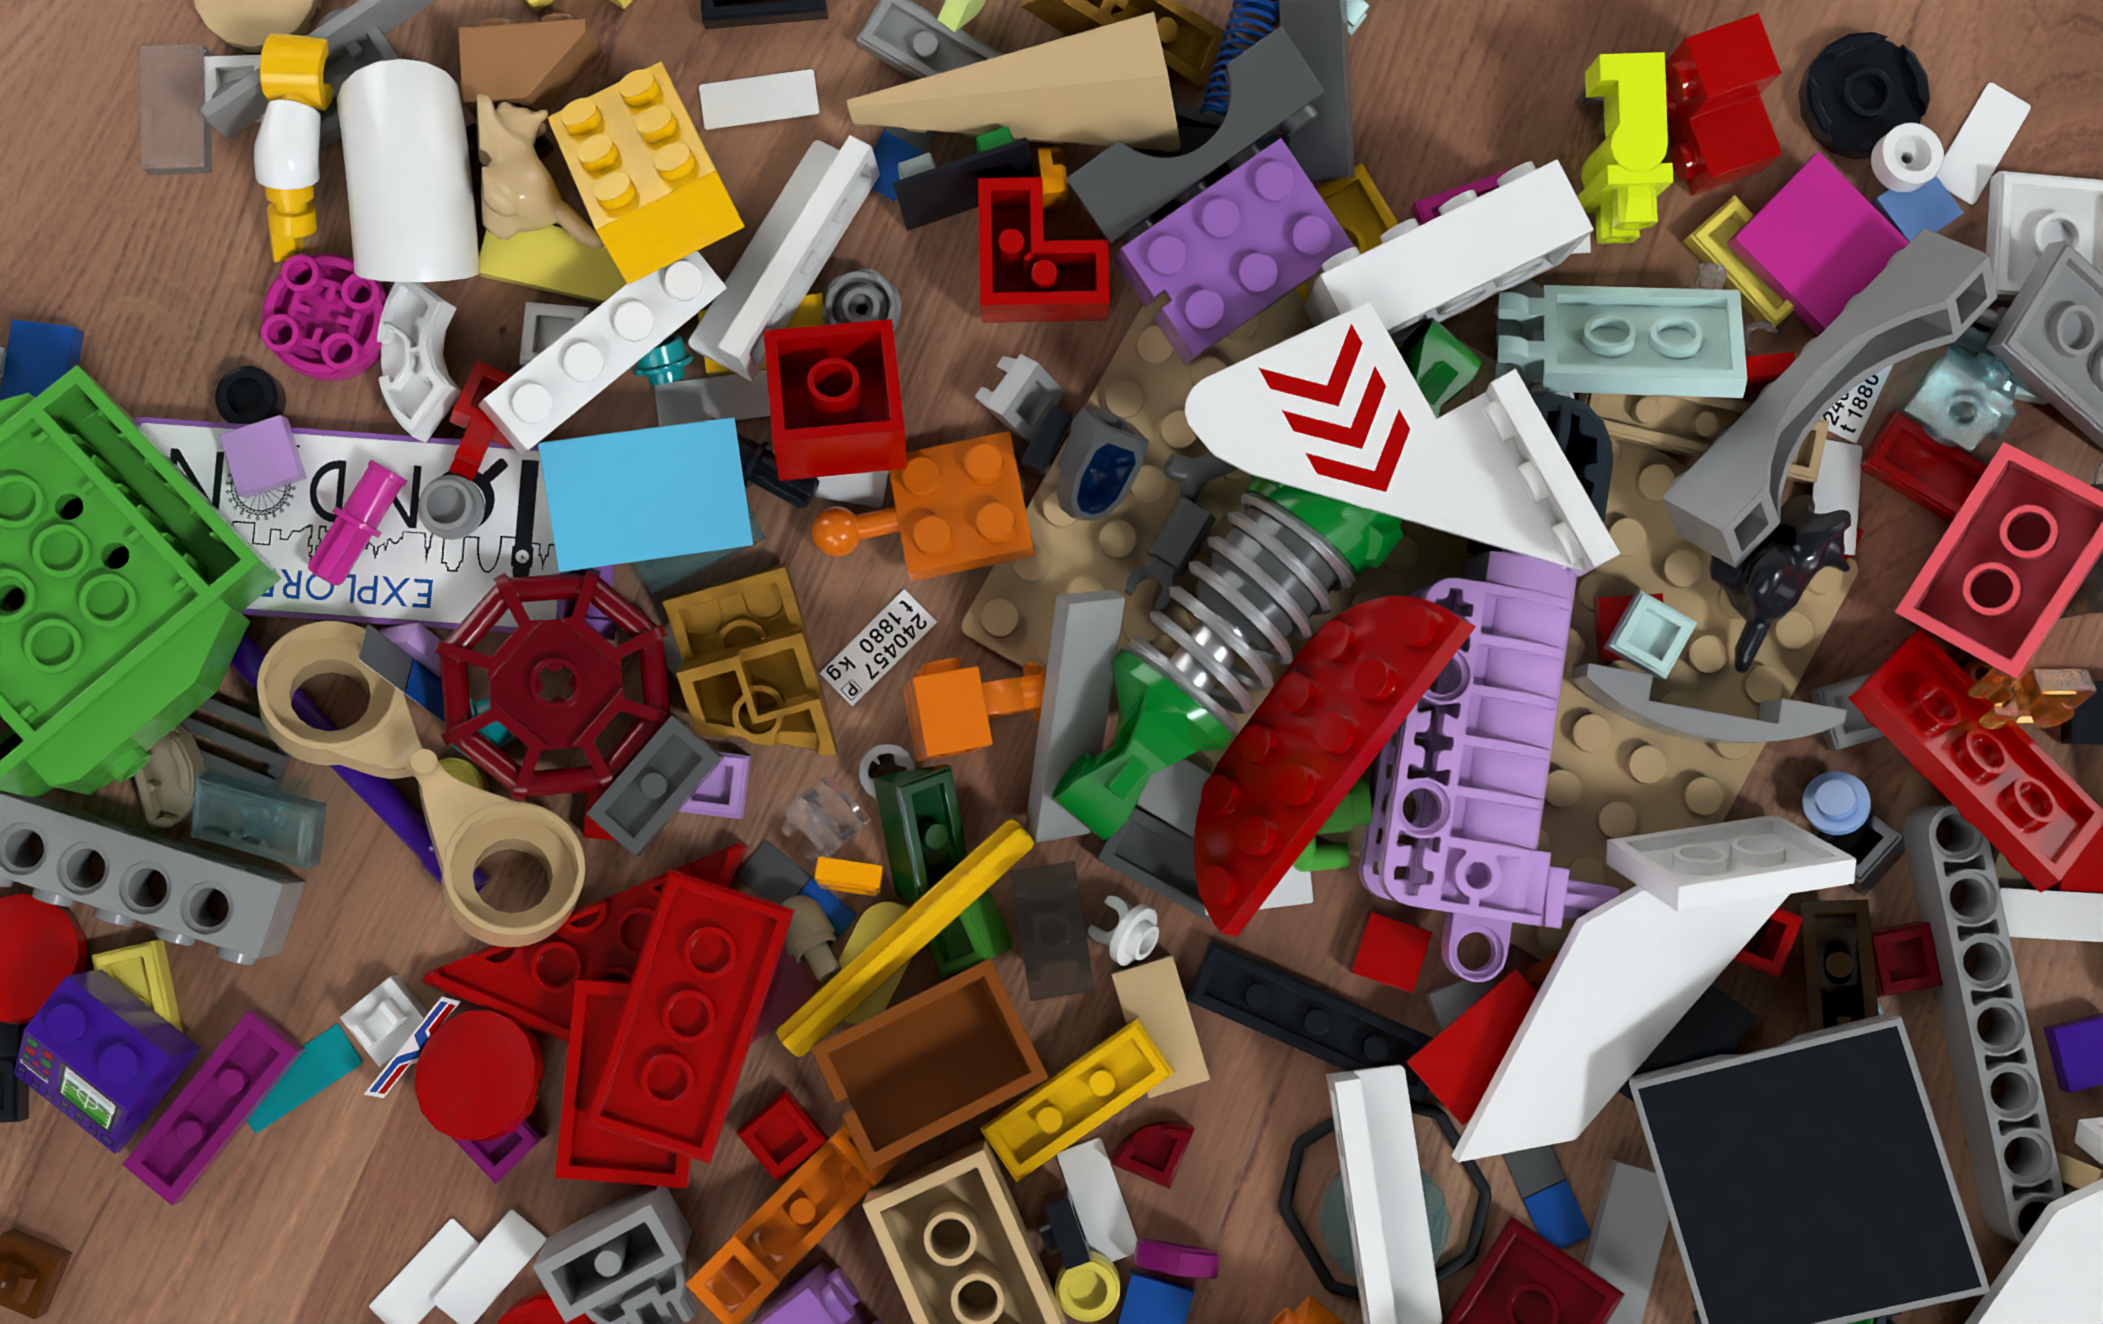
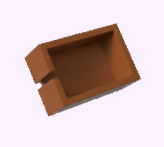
[810,958,1049,1171]

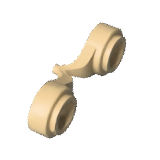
[257,621,585,947]

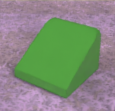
[928,890,1012,978]

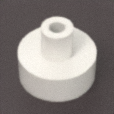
[1871,123,1944,192]

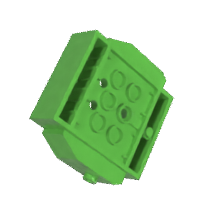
[0,365,282,799]

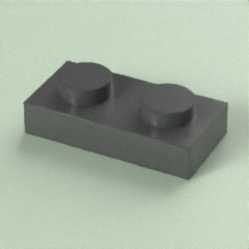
[586,715,724,856]

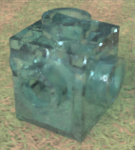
[1905,343,2018,452]

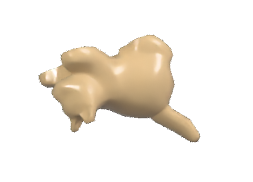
[476,93,605,250]

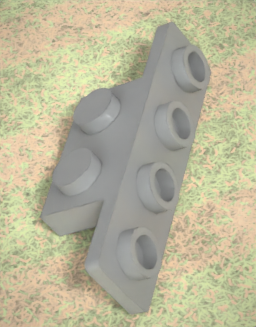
[199,0,434,152]

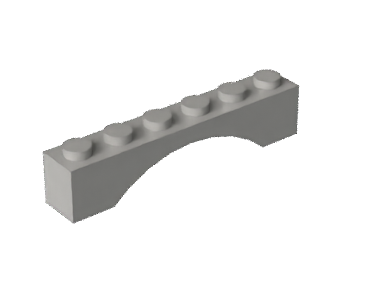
[1662,228,1998,568]

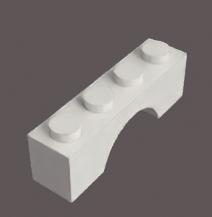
[478,251,727,455]

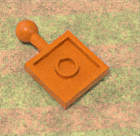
[811,431,1035,582]

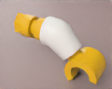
[254,34,334,262]

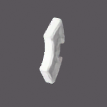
[377,282,462,443]

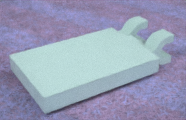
[1495,285,1747,398]

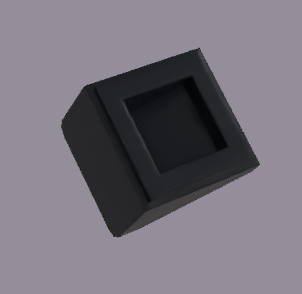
[1816,813,1905,896]

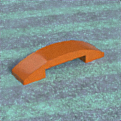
[685,1123,911,1324]

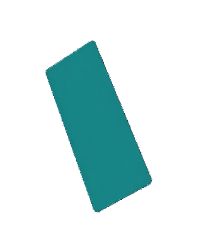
[247,1024,362,1133]

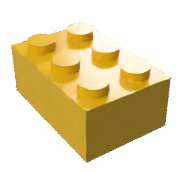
[547,61,745,285]

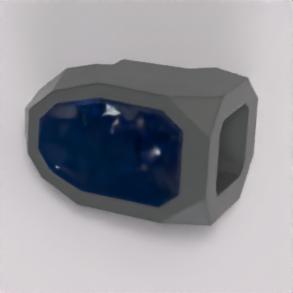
[1056,405,1149,521]

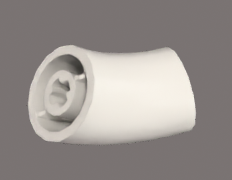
[337,59,480,282]

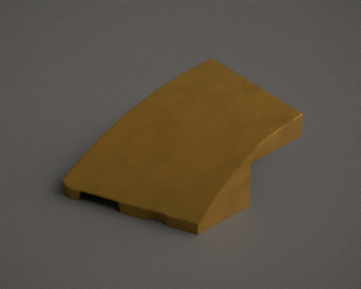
[663,562,837,756]

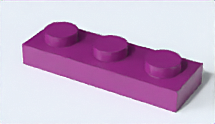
[122,1009,306,1205]

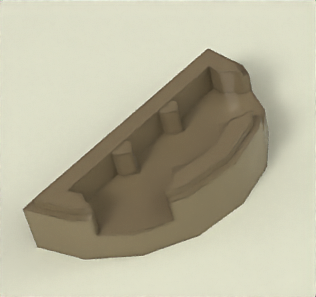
[134,724,205,834]

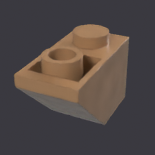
[458,13,599,119]

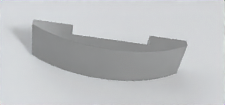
[1571,663,1847,744]

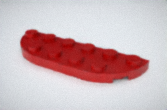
[1193,596,1476,937]

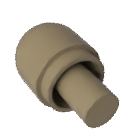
[781,895,841,982]

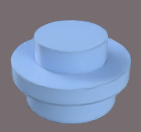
[1802,771,1871,835]

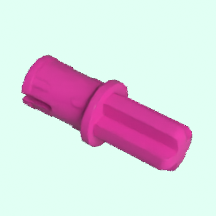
[308,459,407,586]

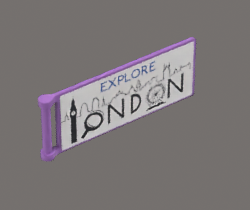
[119,417,616,641]

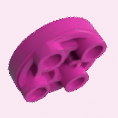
[261,253,389,382]

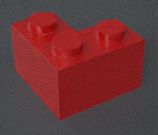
[1665,12,1782,196]
[978,177,1110,323]

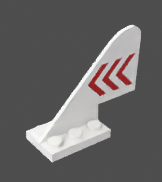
[1185,301,1620,577]

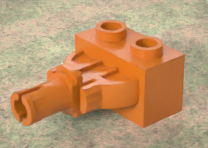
[902,658,1047,763]

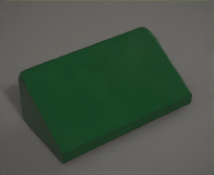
[874,764,967,904]

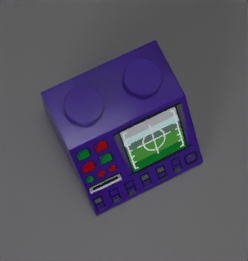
[14,969,202,1154]

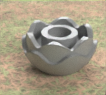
[822,269,901,332]

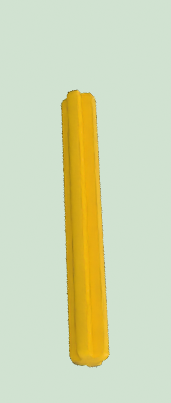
[776,818,1034,1057]

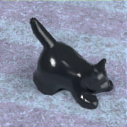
[1709,494,1851,673]

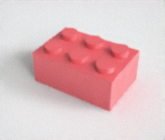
[1895,442,2103,680]

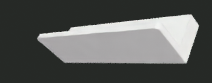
[688,135,880,381]
[1326,1064,1442,1324]

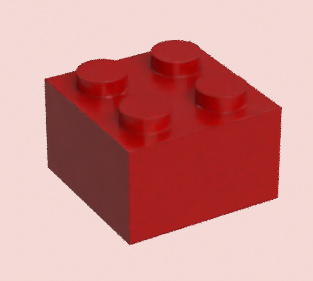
[763,319,907,481]

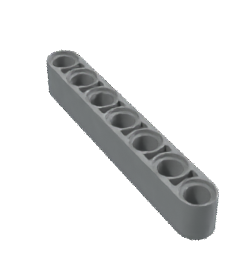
[1903,805,2065,1245]

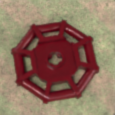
[434,568,675,803]

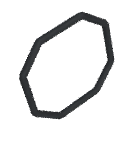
[1278,1099,1492,1301]

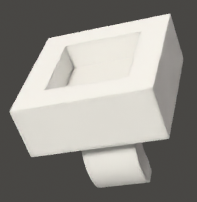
[340,974,428,1068]

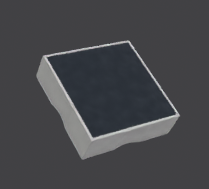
[1629,1012,1991,1324]

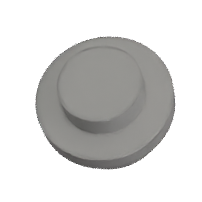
[418,475,485,540]

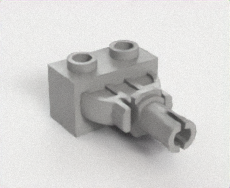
[533,1185,697,1324]

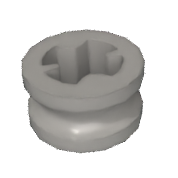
[859,744,917,799]

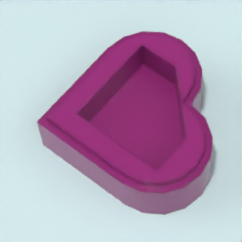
[1133,1238,1220,1279]

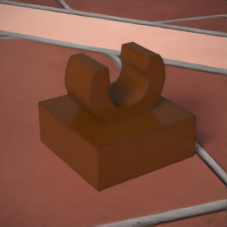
[0,1229,72,1319]

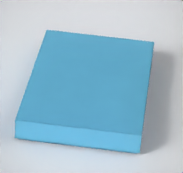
[538,417,753,572]

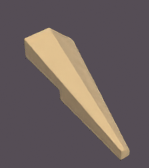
[846,12,1182,154]

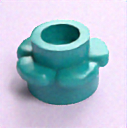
[632,335,693,386]

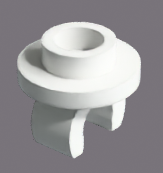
[1088,896,1159,966]

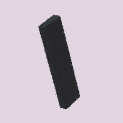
[1185,940,1433,1104]

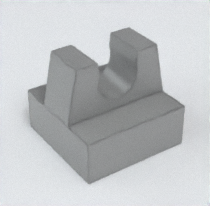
[975,354,1065,443]

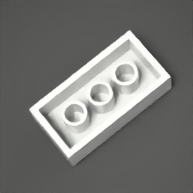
[1304,159,1594,344]

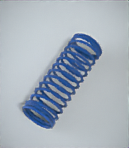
[1199,0,1280,116]

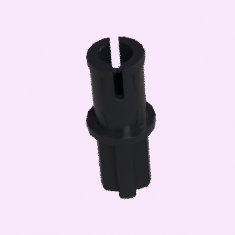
[710,418,820,508]

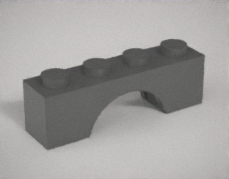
[1066,26,1325,247]

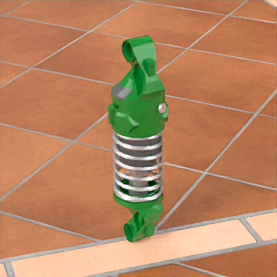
[1051,317,1482,840]

